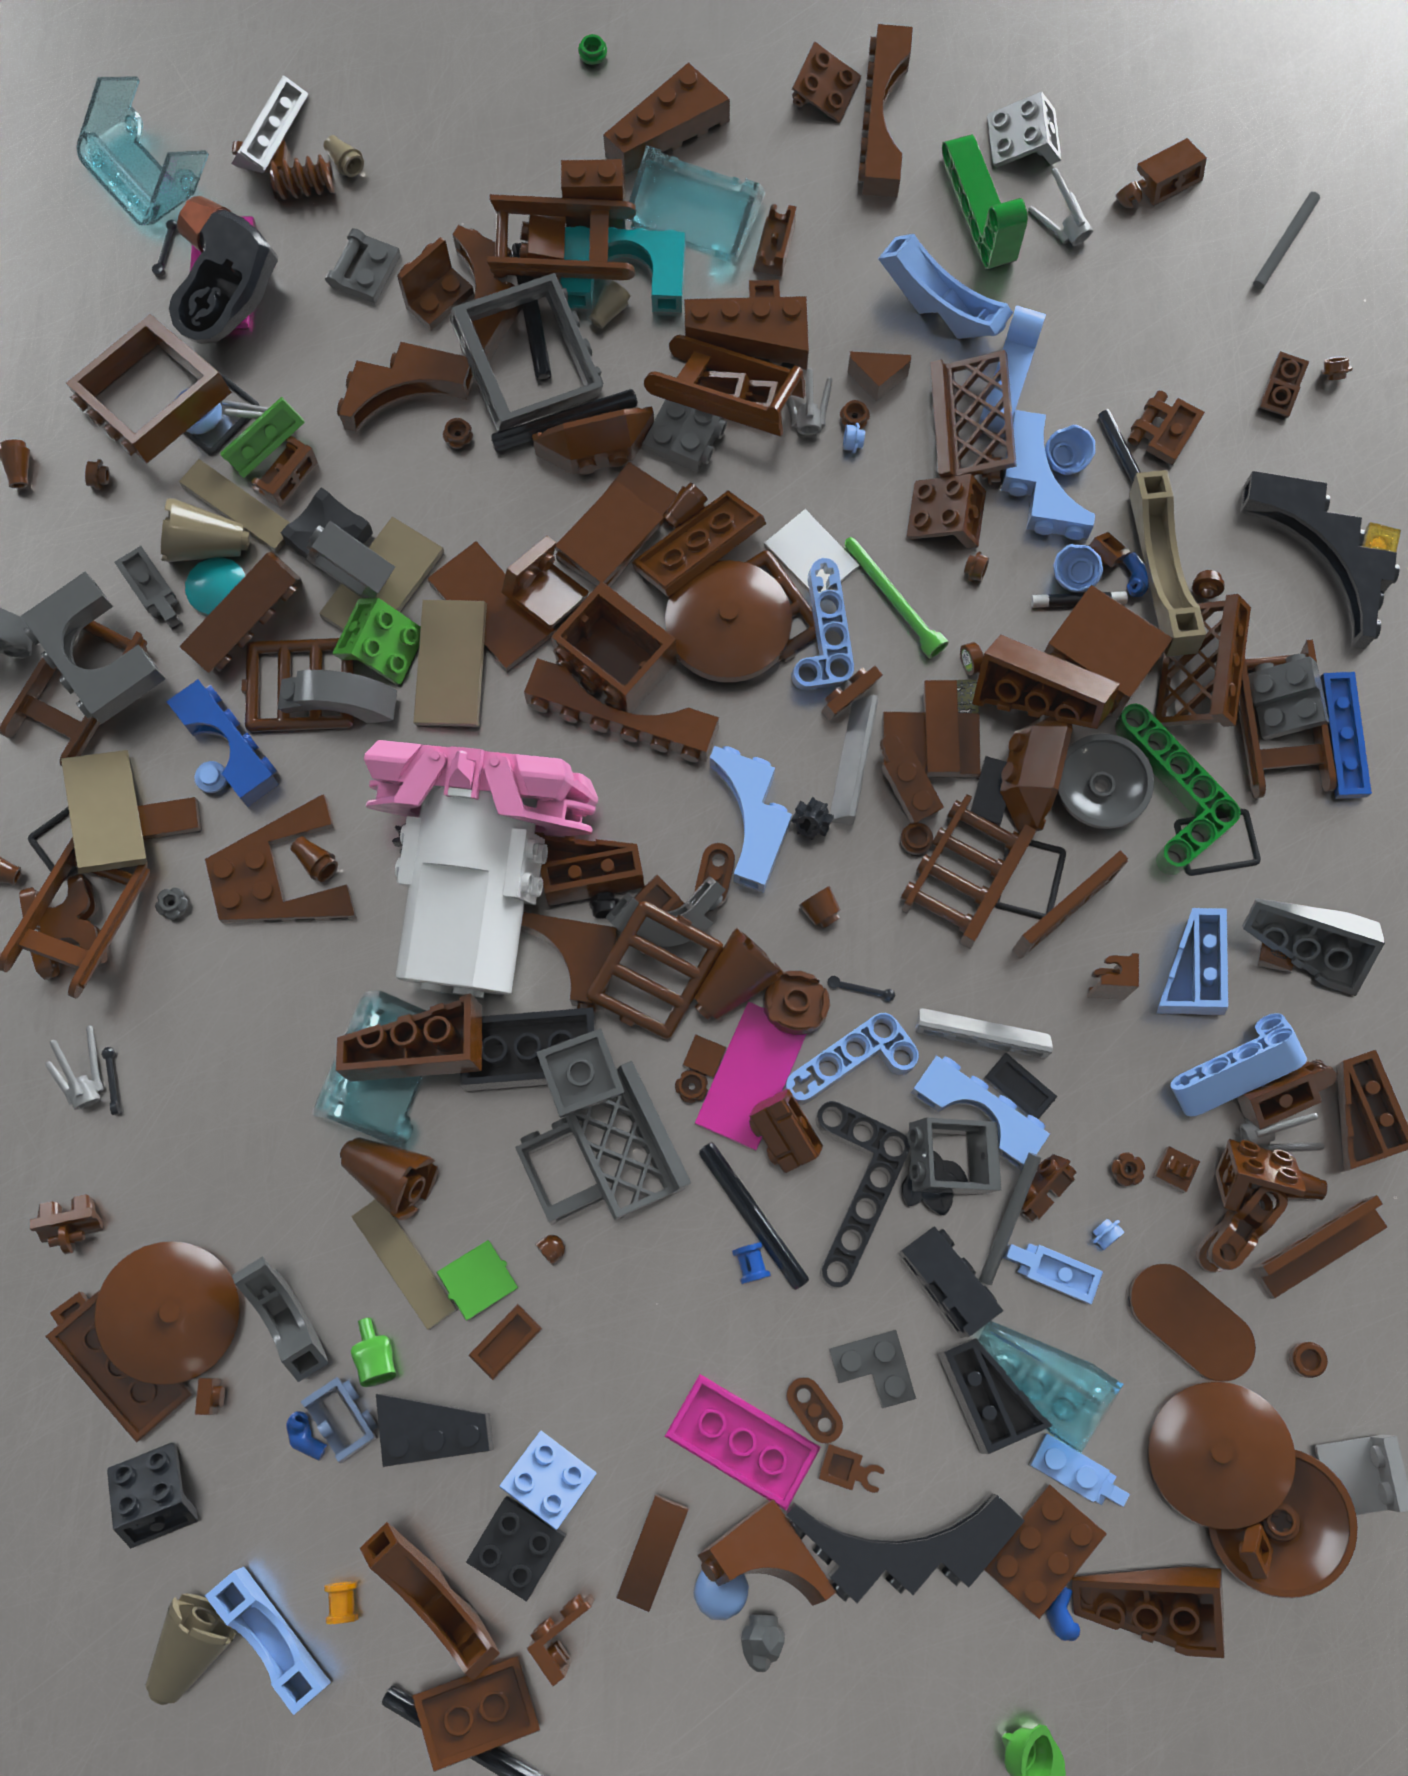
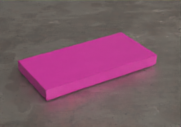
[695,1001,807,1151]
[664,1374,821,1511]

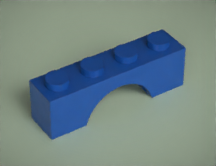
[166,679,279,807]

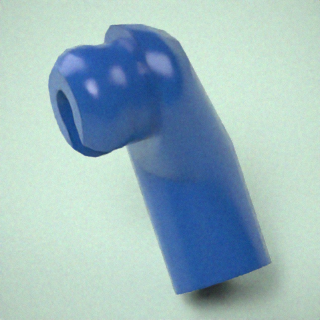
[1123,552,1149,597]
[286,1411,328,1461]
[1046,1587,1080,1641]

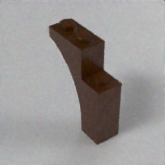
[452,225,522,362]
[337,342,474,432]
[360,1522,500,1680]

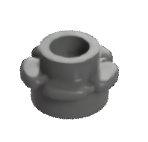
[155,887,188,919]

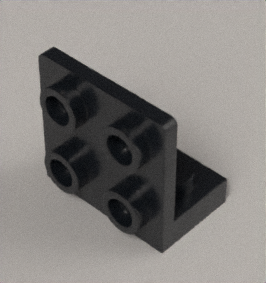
[107,1443,198,1549]

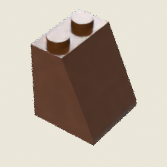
[561,159,626,229]

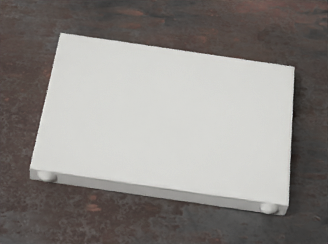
[764,509,859,593]

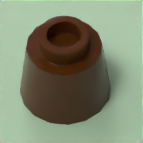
[799,886,841,929]

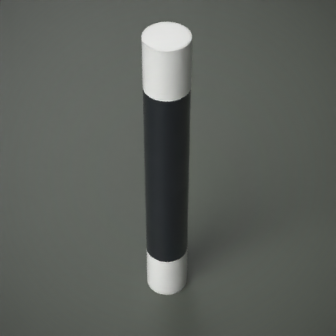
[1031,591,1128,608]

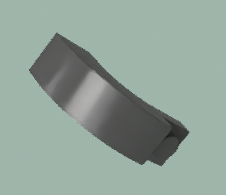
[278,670,397,724]
[606,876,726,947]
[232,1256,329,1382]

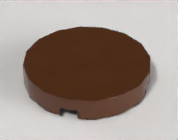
[763,971,830,1035]

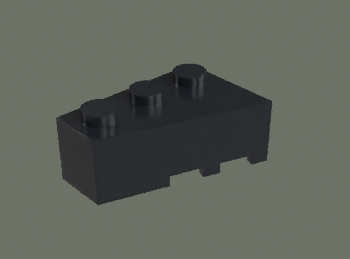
[899,1226,1004,1338]
[938,1338,1053,1454]
[376,1394,494,1467]

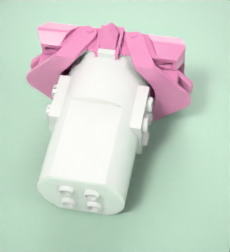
[364,740,598,998]

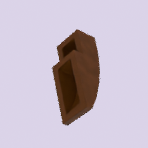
[696,371,781,407]
[616,1494,689,1612]

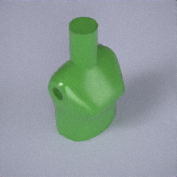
[351,1318,396,1387]

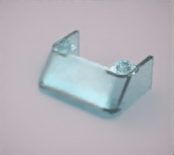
[76,76,209,225]

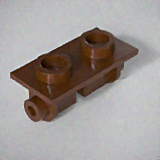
[1021,1154,1077,1223]

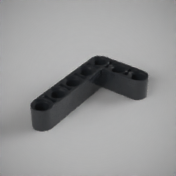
[815,1101,910,1289]

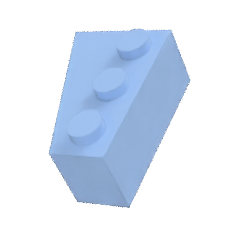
[1156,908,1228,1015]

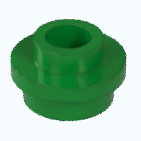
[578,34,607,65]

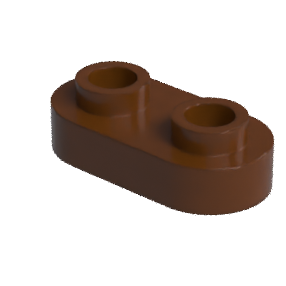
[695,843,735,908]
[786,1378,843,1444]

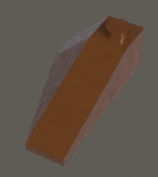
[1072,1567,1225,1658]

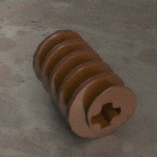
[270,154,335,200]

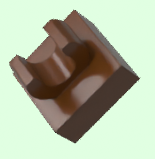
[1153,1146,1200,1193]

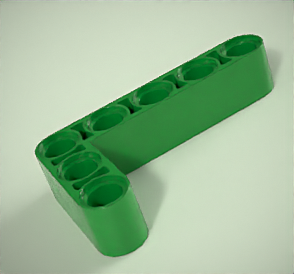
[942,134,1028,269]
[1115,703,1241,875]

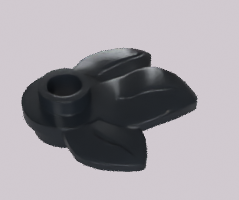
[902,1151,968,1215]

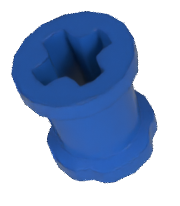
[732,1242,771,1284]

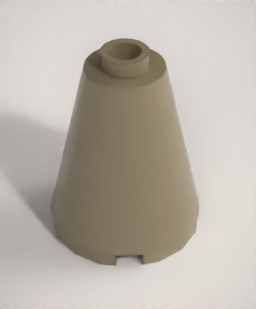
[161,498,250,562]
[145,1593,237,1705]

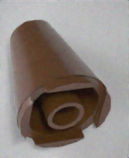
[694,928,785,1020]
[340,1137,438,1220]

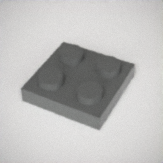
[536,1028,625,1118]

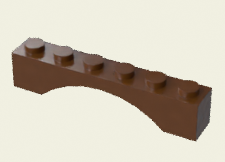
[858,24,913,198]
[524,658,719,762]

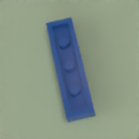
[1320,672,1372,799]

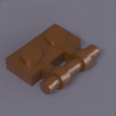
[1128,390,1205,465]

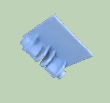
[499,1431,597,1530]

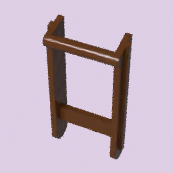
[487,194,636,280]
[644,335,806,437]
[0,621,147,766]
[1238,639,1336,798]
[0,837,150,999]

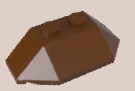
[532,406,654,475]
[1000,715,1073,833]

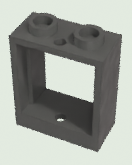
[306,521,395,598]
[515,1117,604,1225]
[908,1117,1001,1195]

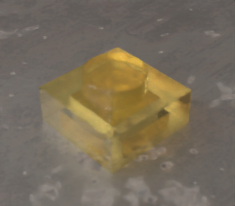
[1362,522,1401,552]

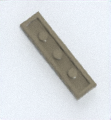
[179,459,290,553]
[351,1199,457,1330]

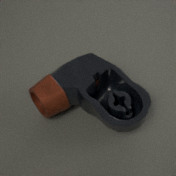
[169,196,278,344]

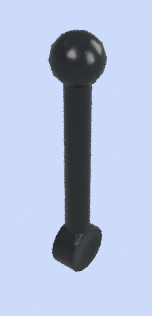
[152,220,177,277]
[827,976,895,1001]
[101,1047,121,1115]

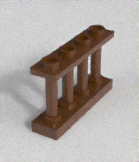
[901,794,1037,949]

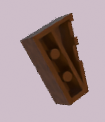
[534,832,645,906]
[1336,1050,1408,1172]

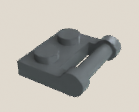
[325,228,401,303]

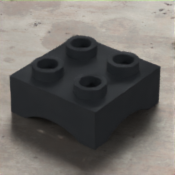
[280,487,373,578]
[466,1496,567,1602]

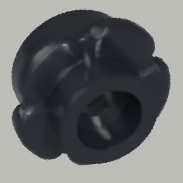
[589,892,620,919]

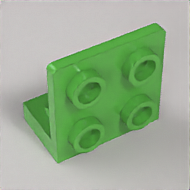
[332,598,421,684]

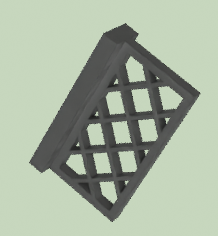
[565,1061,691,1220]

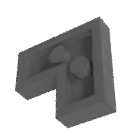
[829,1330,916,1408]

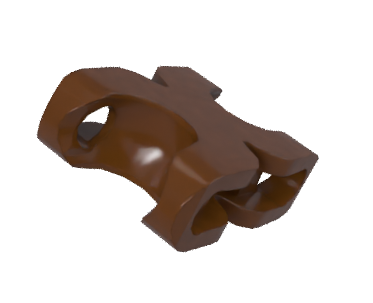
[19,873,108,980]
[1196,1186,1288,1273]

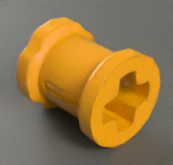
[324,1581,359,1624]

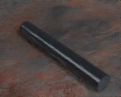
[1098,409,1141,484]

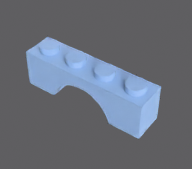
[911,1055,1050,1171]
[205,1567,331,1715]

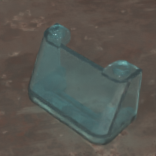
[626,145,766,262]
[313,990,426,1148]

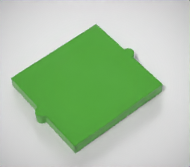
[437,1240,518,1321]

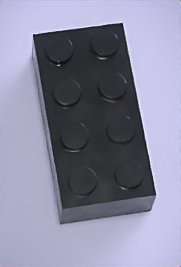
[460,1007,596,1091]

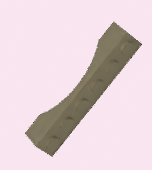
[1129,470,1206,657]

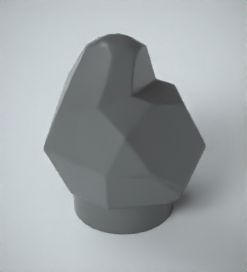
[741,1615,785,1672]

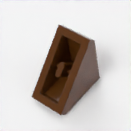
[848,351,911,402]

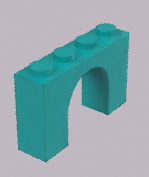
[561,226,686,313]

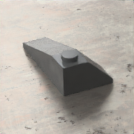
[1242,898,1385,996]

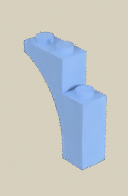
[878,234,1013,339]
[1001,410,1095,540]
[710,746,792,893]

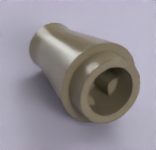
[323,135,364,177]
[588,281,631,329]

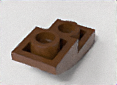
[1259,351,1309,417]

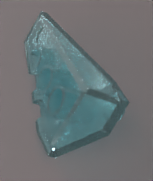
[978,1321,1124,1453]

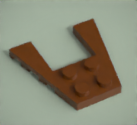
[205,794,357,923]

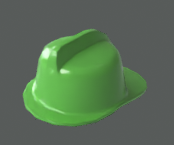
[1002,1724,1066,1776]

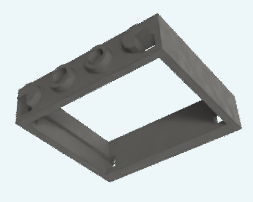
[450,273,604,432]

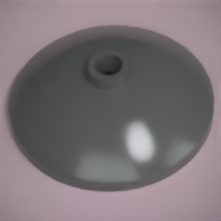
[1057,734,1154,829]

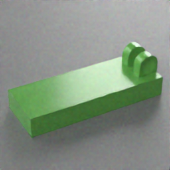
[220,397,305,478]

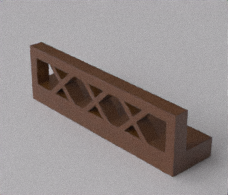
[1252,1195,1388,1299]

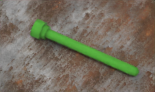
[845,537,949,659]

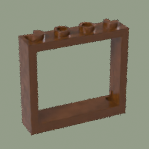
[66,314,232,464]

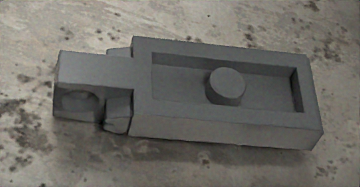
[114,546,181,628]

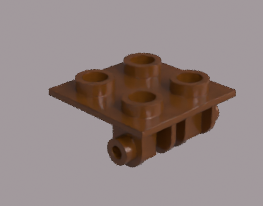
[792,41,861,123]

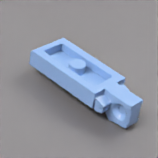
[1003,1243,1103,1305]
[1029,1433,1130,1507]

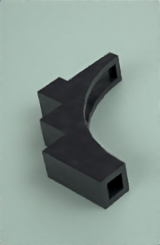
[1241,471,1400,649]
[785,1493,1025,1603]

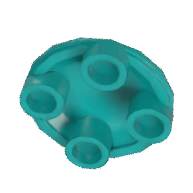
[185,558,245,616]

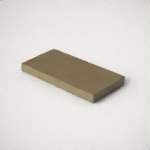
[319,516,444,631]
[413,600,487,727]
[61,750,147,874]

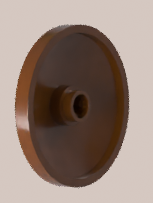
[665,560,792,682]
[94,1241,240,1385]
[1148,1382,1296,1530]
[1208,1450,1358,1599]

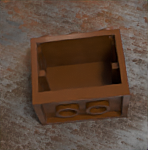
[551,581,677,713]
[1044,585,1173,720]

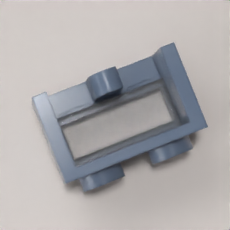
[301,1377,378,1463]

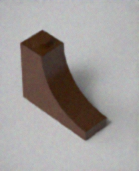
[520,912,619,1014]
[697,1499,836,1606]

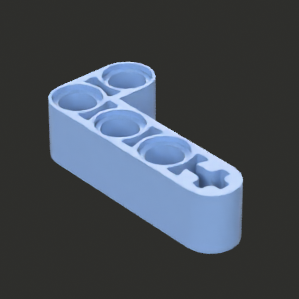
[979,306,1046,433]
[791,558,854,690]
[785,1013,919,1105]
[1170,1013,1307,1117]

